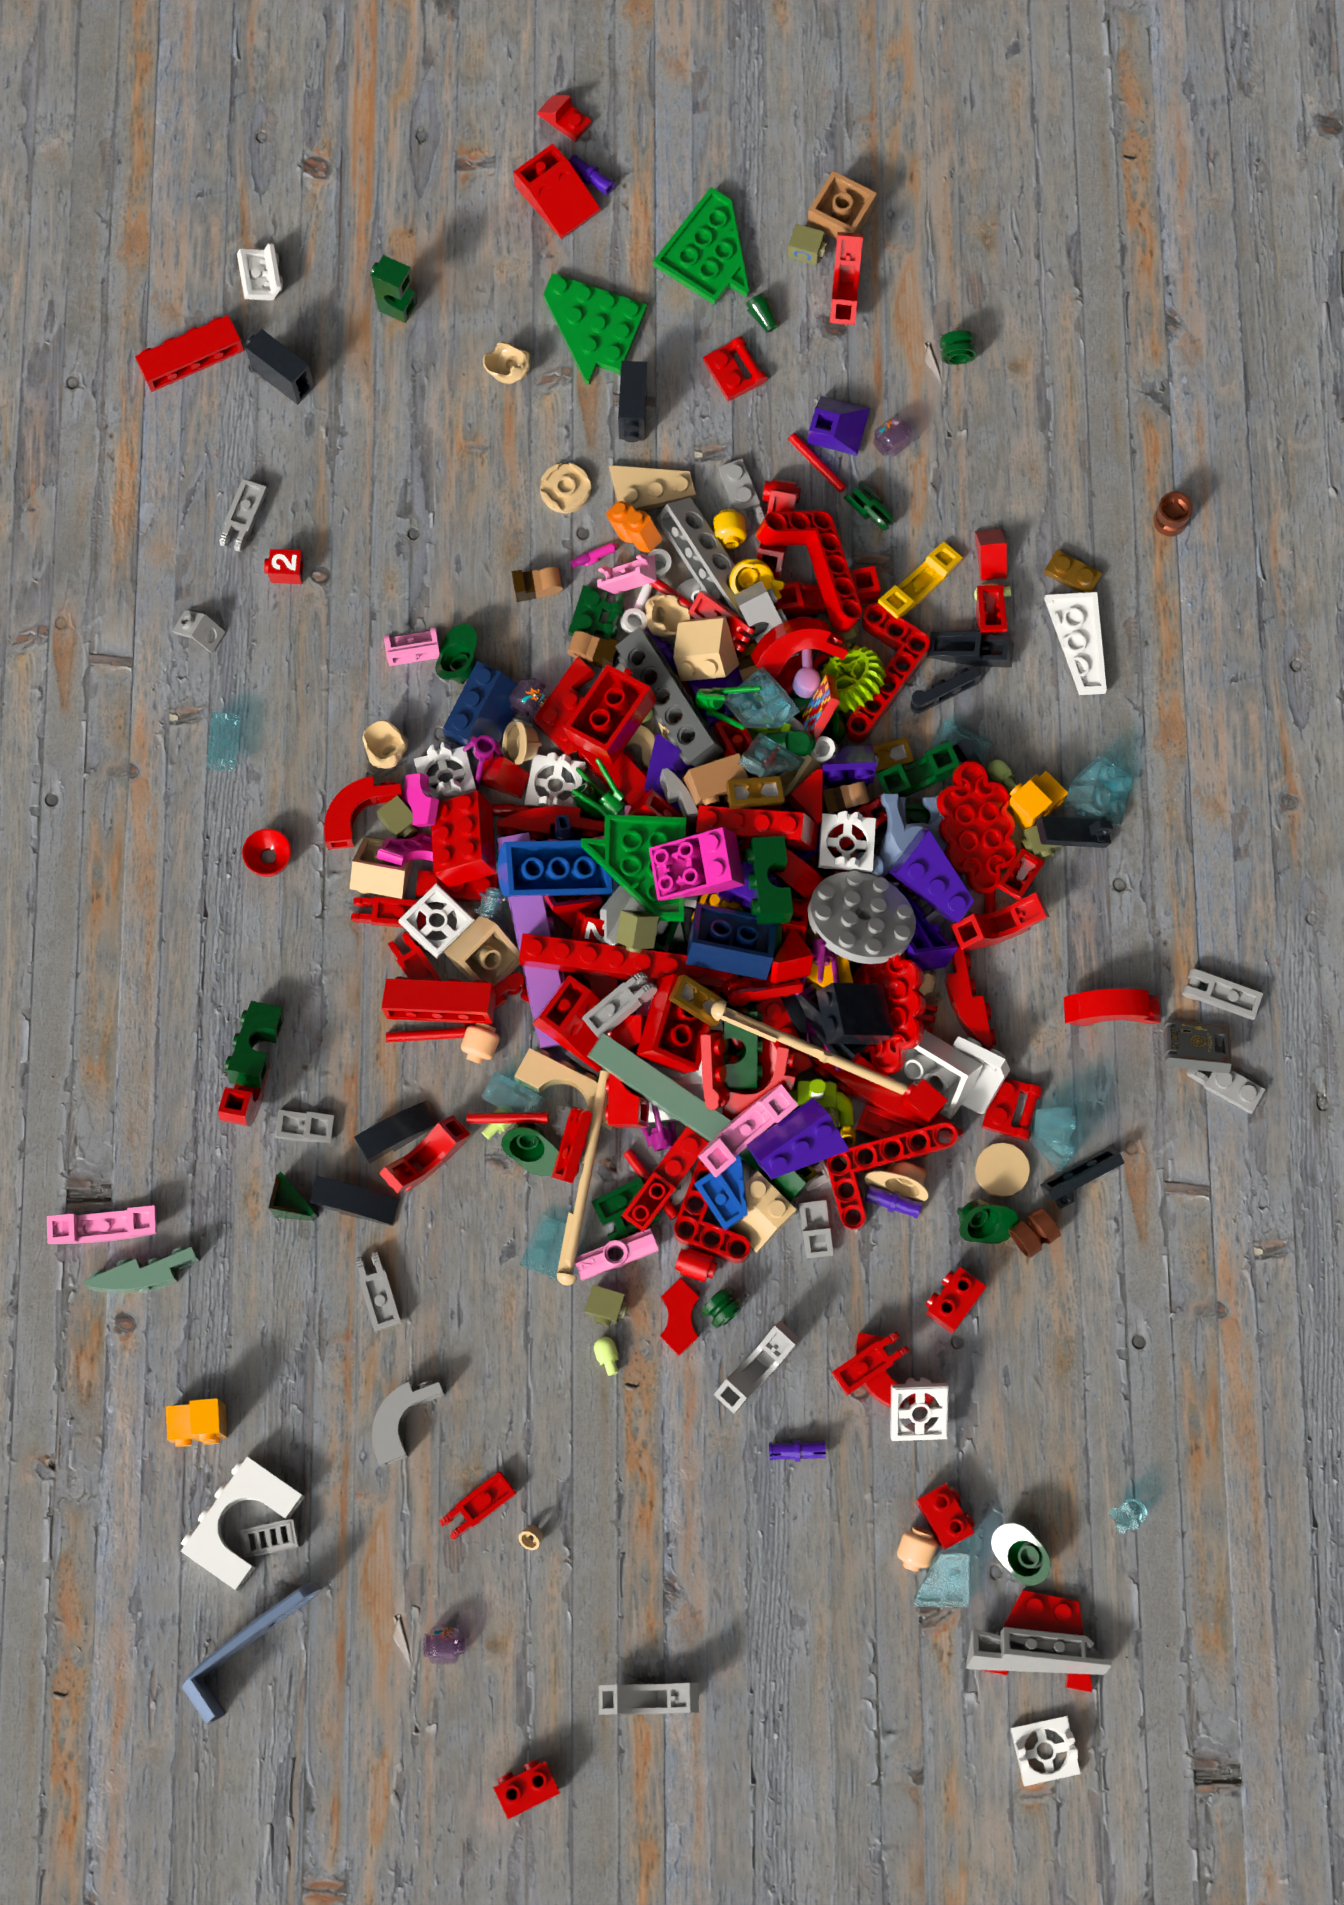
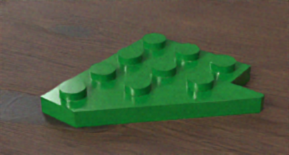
[653,187,749,306]
[543,273,647,385]
[581,814,686,922]

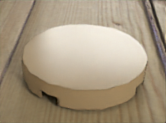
[540,463,591,513]
[975,1143,1030,1198]

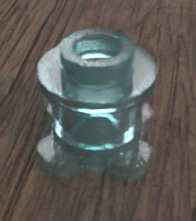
[473,887,506,919]
[1109,1498,1147,1534]

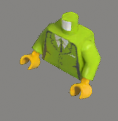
[783,1079,856,1146]

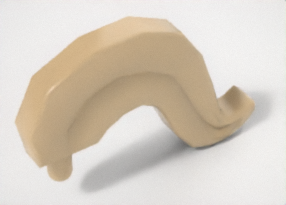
[627,725,655,770]

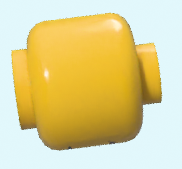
[712,509,747,549]

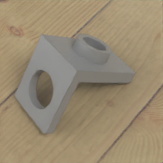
[172,610,225,653]

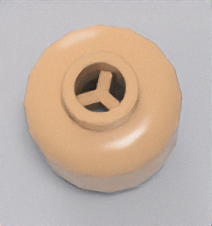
[461,1023,500,1064]
[897,1527,938,1572]

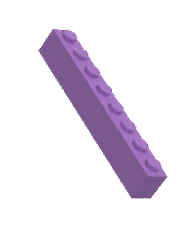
[496,832,565,1050]

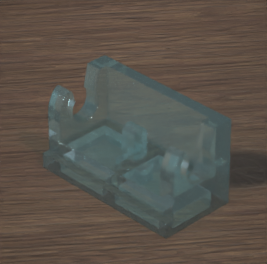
[206,712,241,771]
[481,1071,546,1112]

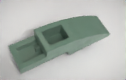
[84,1246,199,1294]

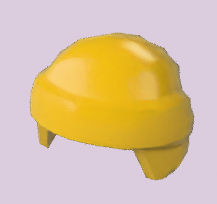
[729,558,785,600]

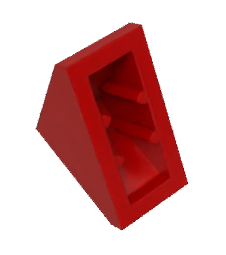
[975,529,1007,581]
[976,585,1007,632]
[473,757,530,799]
[784,769,823,824]
[997,848,1045,901]
[544,895,602,928]
[770,929,813,984]

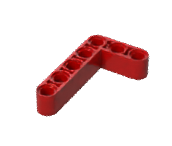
[756,510,862,633]
[846,603,930,743]
[674,1119,751,1264]
[826,1122,959,1230]

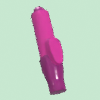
[570,542,618,568]

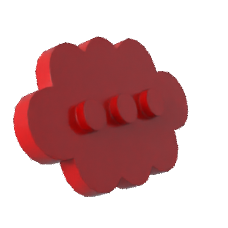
[937,761,1017,894]
[852,952,926,1074]

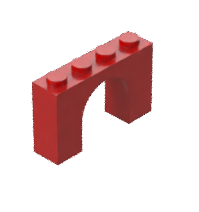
[696,806,819,851]

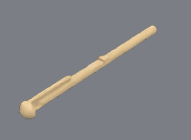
[711,1000,907,1095]
[557,1071,609,1286]

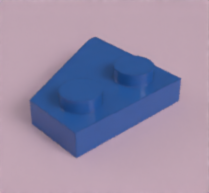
[694,1154,748,1231]

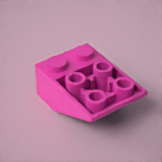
[649,827,745,901]

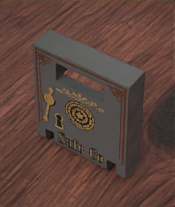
[1164,1019,1232,1073]

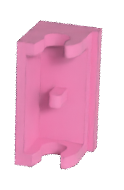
[597,554,657,595]
[384,627,440,666]

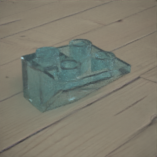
[723,667,800,728]
[1065,755,1134,826]
[1031,1106,1076,1171]

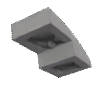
[660,768,698,825]
[274,1110,334,1143]
[799,1199,833,1259]

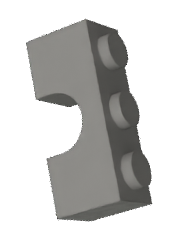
[733,581,798,658]

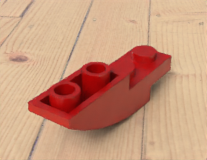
[497,806,605,841]
[944,946,996,1051]
[621,1126,709,1232]

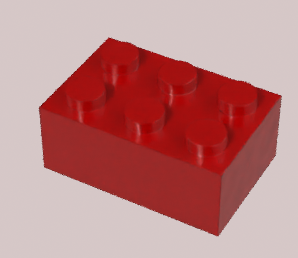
[563,664,657,764]
[431,790,496,888]
[637,974,720,1074]

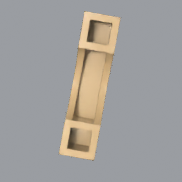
[514,1048,613,1130]

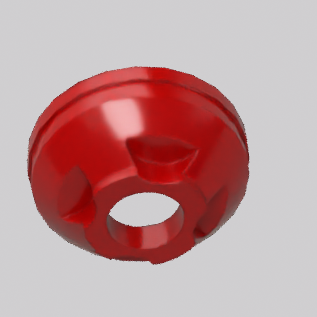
[242,829,291,877]

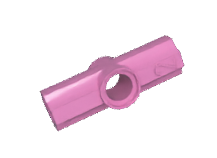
[575,1228,659,1281]

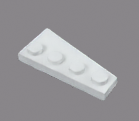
[1044,592,1107,695]

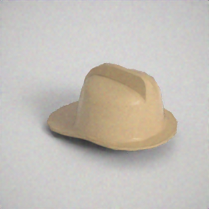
[502,721,542,765]
[864,1161,929,1202]

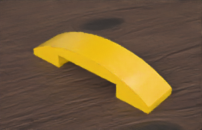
[878,541,963,619]

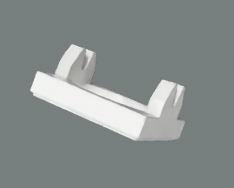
[414,742,476,802]
[524,752,586,808]
[818,811,876,873]
[399,883,475,959]
[890,1378,949,1441]
[1010,1716,1081,1786]

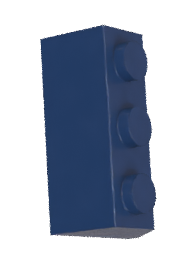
[443,661,526,757]
[686,903,776,980]

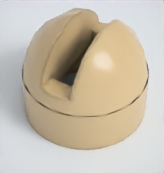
[519,1525,544,1550]

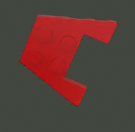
[533,657,595,755]
[981,1590,1092,1693]

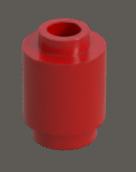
[763,479,801,504]
[675,1248,717,1282]

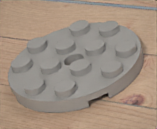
[808,871,916,964]

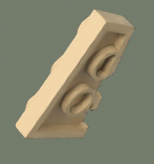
[609,465,696,511]

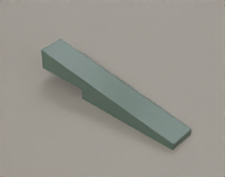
[587,1033,731,1142]

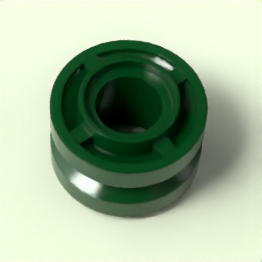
[939,330,977,365]
[701,1286,744,1329]

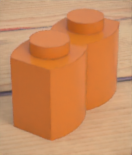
[606,501,663,553]

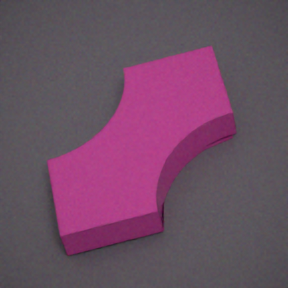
[402,773,439,827]
[376,833,433,866]

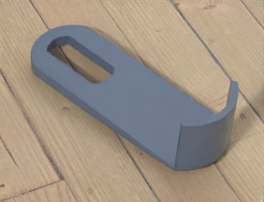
[182,1581,322,1725]

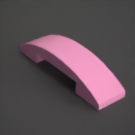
[698,1084,798,1177]
[47,1205,157,1244]

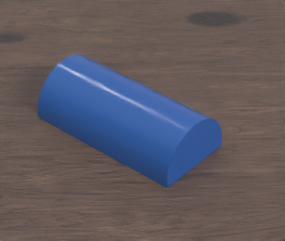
[498,840,613,897]

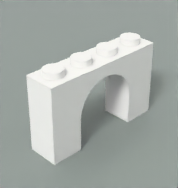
[181,1457,305,1591]

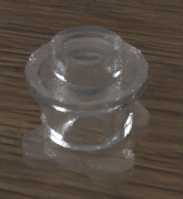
[550,1105,571,1137]

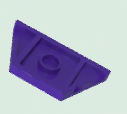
[644,734,723,817]

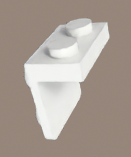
[953,1036,1010,1114]

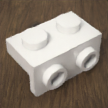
[237,243,283,300]

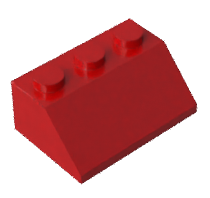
[731,997,812,1087]

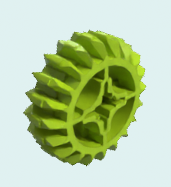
[819,645,886,713]

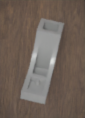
[714,1321,801,1414]
[372,1380,445,1468]
[599,1683,699,1715]

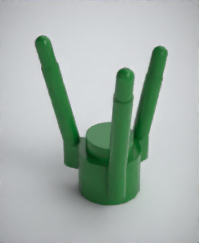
[695,686,762,730]
[572,758,626,816]

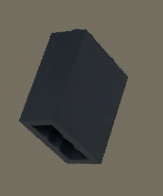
[245,329,314,405]
[618,361,648,443]
[816,982,894,1045]

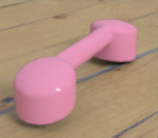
[793,616,821,698]

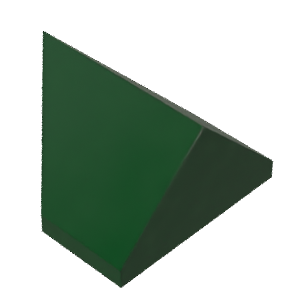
[651,921,688,955]
[268,1171,318,1221]

